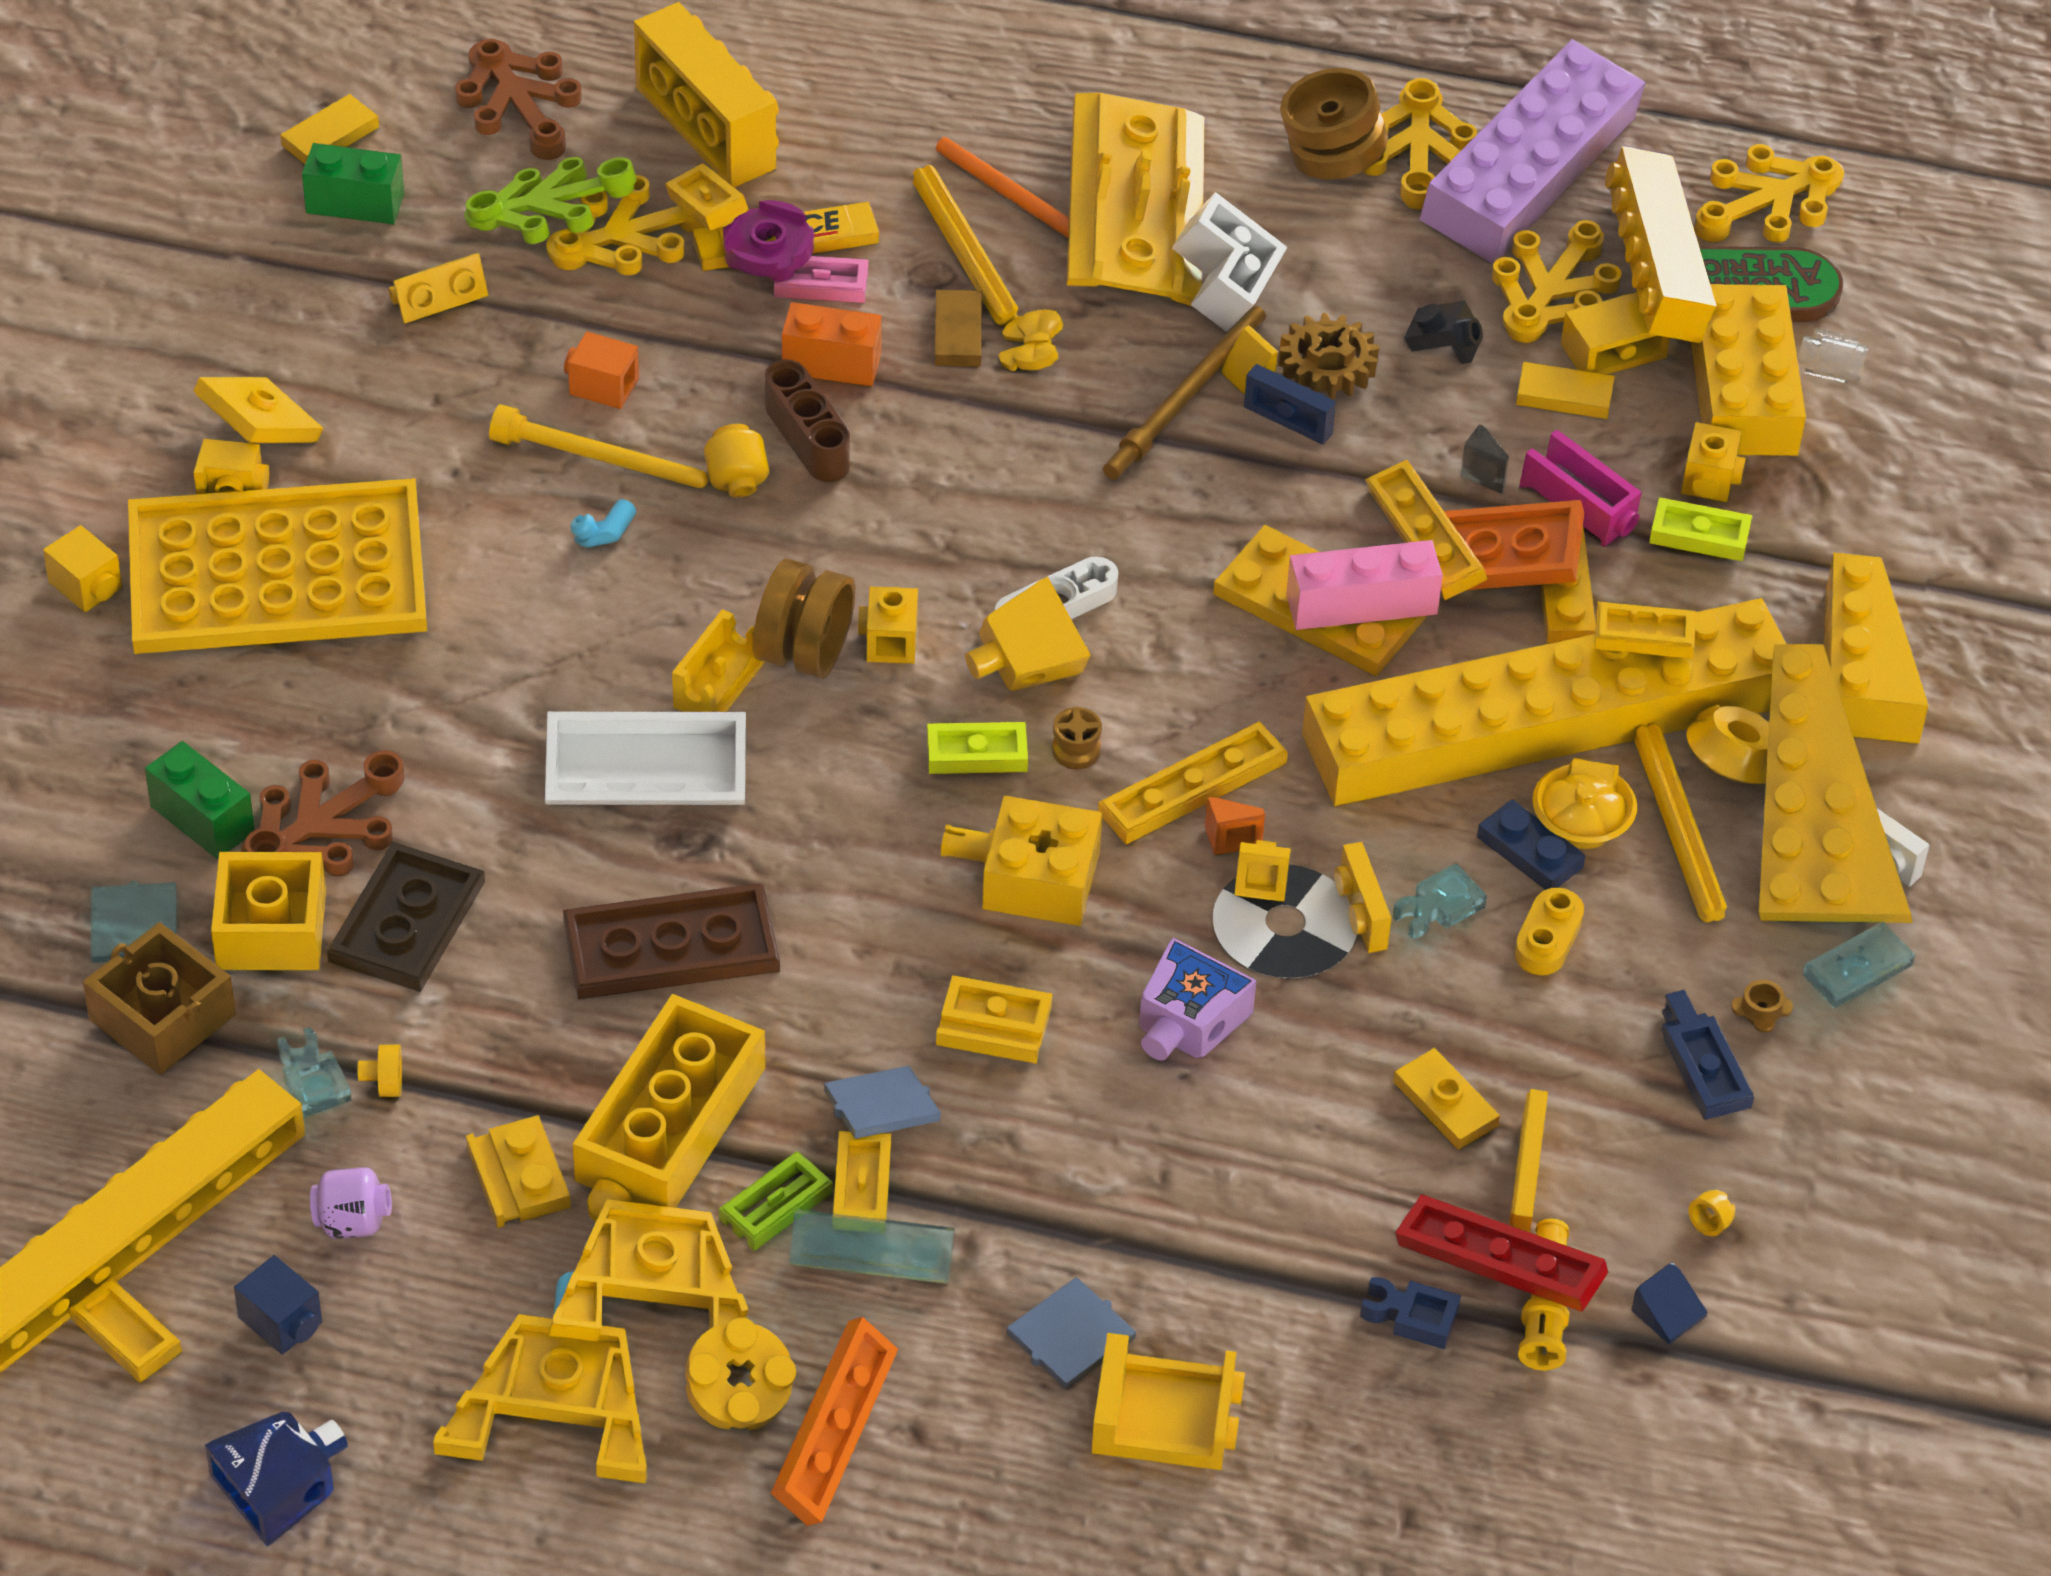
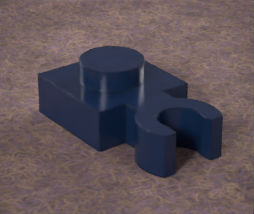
[1360,1277,1461,1349]

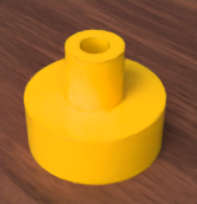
[358,1044,402,1097]

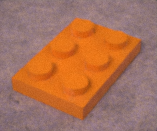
[1444,500,1584,590]

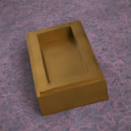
[935,290,982,367]

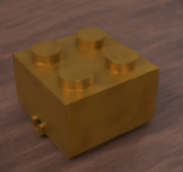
[82,922,236,1075]

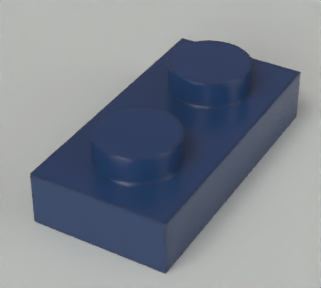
[1244,364,1336,445]
[1477,799,1586,890]

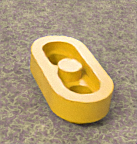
[1514,888,1584,975]

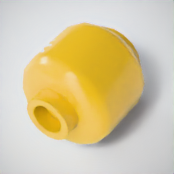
[704,424,770,498]

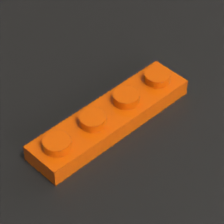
[770,1317,898,1526]

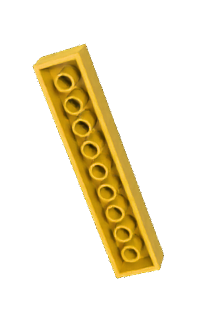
[1302,598,1786,807]

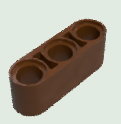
[765,359,850,482]

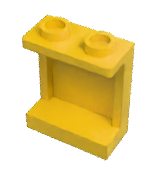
[1091,1333,1245,1470]

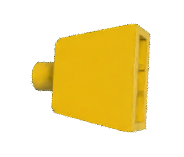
[965,577,1091,691]

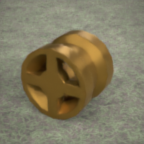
[1052,707,1102,770]

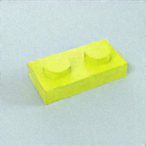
[1649,497,1752,562]
[927,722,1028,774]

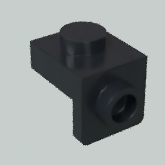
[1404,300,1483,364]

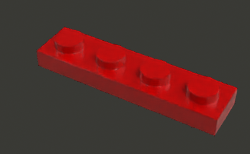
[1395,1194,1608,1312]

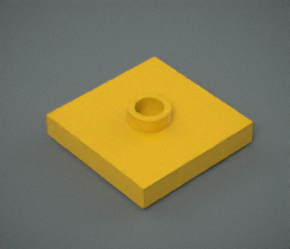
[193,377,323,443]

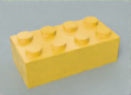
[634,2,779,188]
[1691,284,1806,456]
[573,994,765,1208]

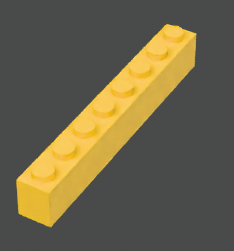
[0,1069,305,1373]

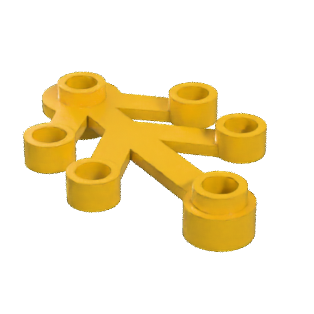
[1363,78,1477,209]
[1694,144,1844,243]
[546,175,704,276]
[1492,220,1622,343]

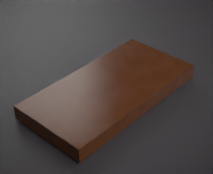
[563,883,780,1000]

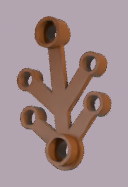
[455,39,582,160]
[241,750,405,876]

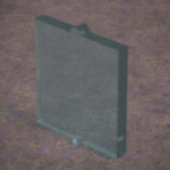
[91,881,177,963]

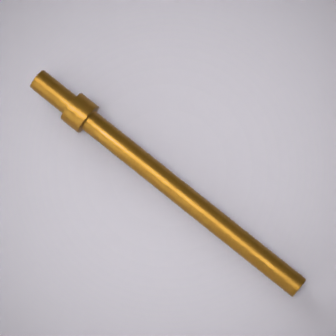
[1103,306,1266,480]

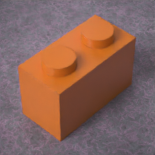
[782,302,882,387]

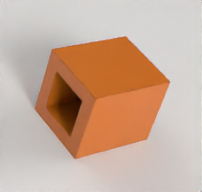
[564,331,639,409]

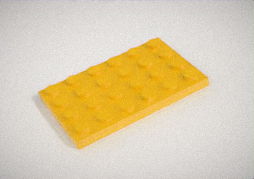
[128,478,427,654]

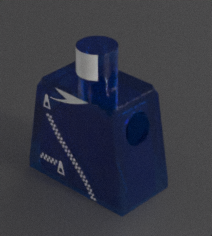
[205,1411,348,1546]

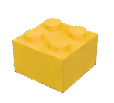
[211,852,326,970]

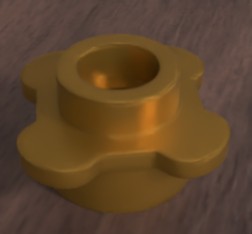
[1731,980,1793,1033]

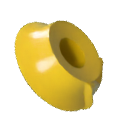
[1686,704,1769,784]
[1533,758,1637,849]

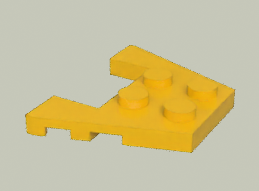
[549,1199,749,1341]
[433,1314,647,1484]

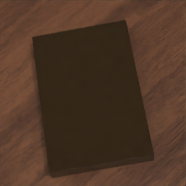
[327,842,485,992]

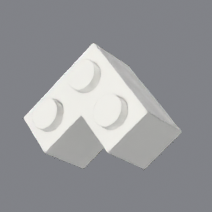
[1172,192,1287,332]

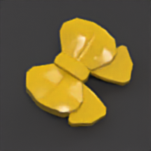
[998,309,1064,371]

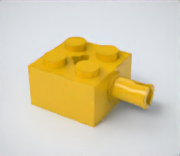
[941,795,1102,926]

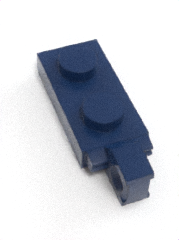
[1661,989,1754,1120]

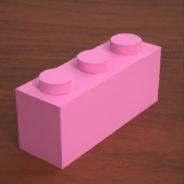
[1286,540,1443,630]

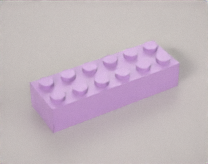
[1419,39,1646,264]

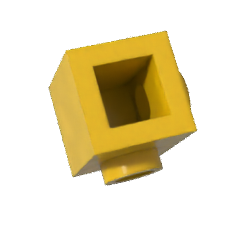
[1681,422,1746,502]
[858,586,918,664]

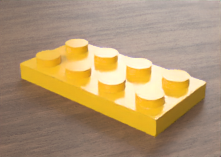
[1213,525,1426,677]

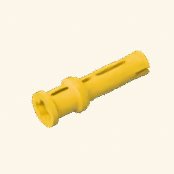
[1518,1218,1570,1371]

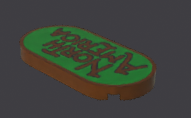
[1699,246,1843,322]

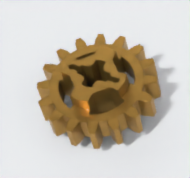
[1278,313,1379,399]

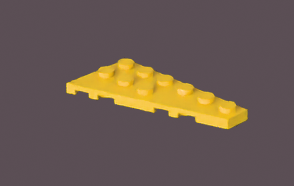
[1759,644,1913,923]

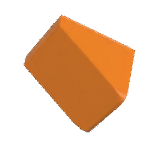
[1205,797,1265,855]

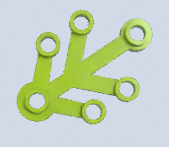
[464,157,637,244]

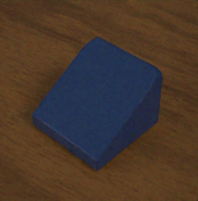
[1631,1262,1708,1344]

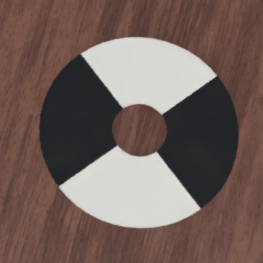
[1213,865,1357,978]

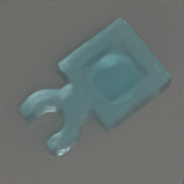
[1392,863,1487,938]
[278,1027,352,1118]

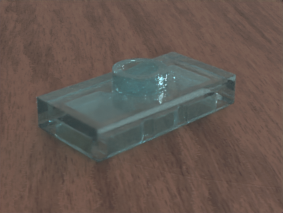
[1802,922,1916,1008]

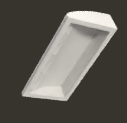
[545,711,746,805]

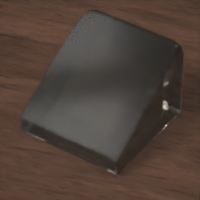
[1460,424,1510,494]

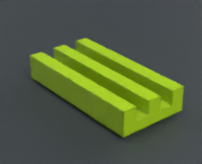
[719,1151,833,1251]

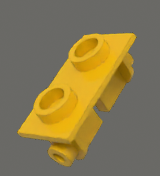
[388,253,489,324]

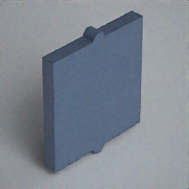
[824,1066,941,1139]
[1007,1277,1136,1389]

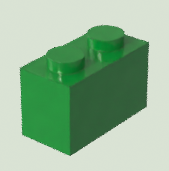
[302,143,404,225]
[145,740,255,860]

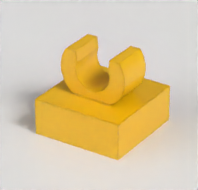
[1234,840,1291,902]

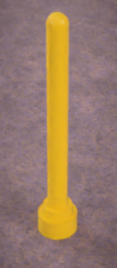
[489,404,709,488]

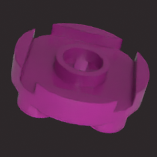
[723,200,814,282]

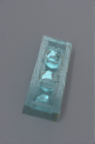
[789,1209,955,1284]

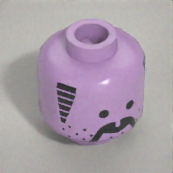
[310,1167,392,1239]

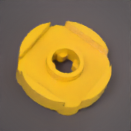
[685,1318,796,1430]

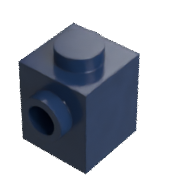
[234,1255,322,1355]

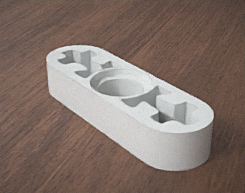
[995,557,1118,619]

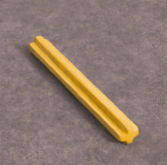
[913,165,1018,326]
[1634,724,1727,923]

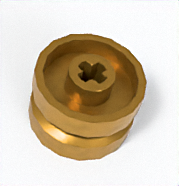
[1280,68,1388,180]
[753,558,856,679]

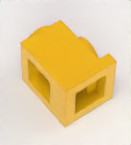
[193,439,269,494]

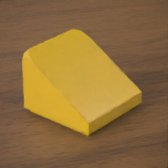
[1222,325,1278,395]

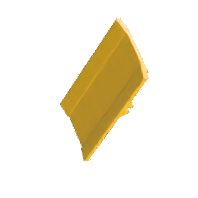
[1066,93,1204,307]

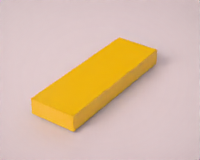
[1509,1089,1548,1232]

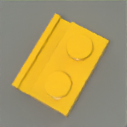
[936,975,1052,1064]
[466,1115,571,1229]

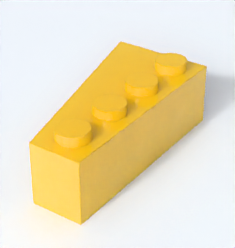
[1824,552,1929,744]

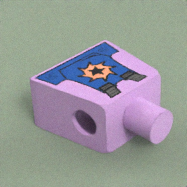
[1139,938,1256,1061]

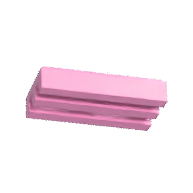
[774,256,868,303]

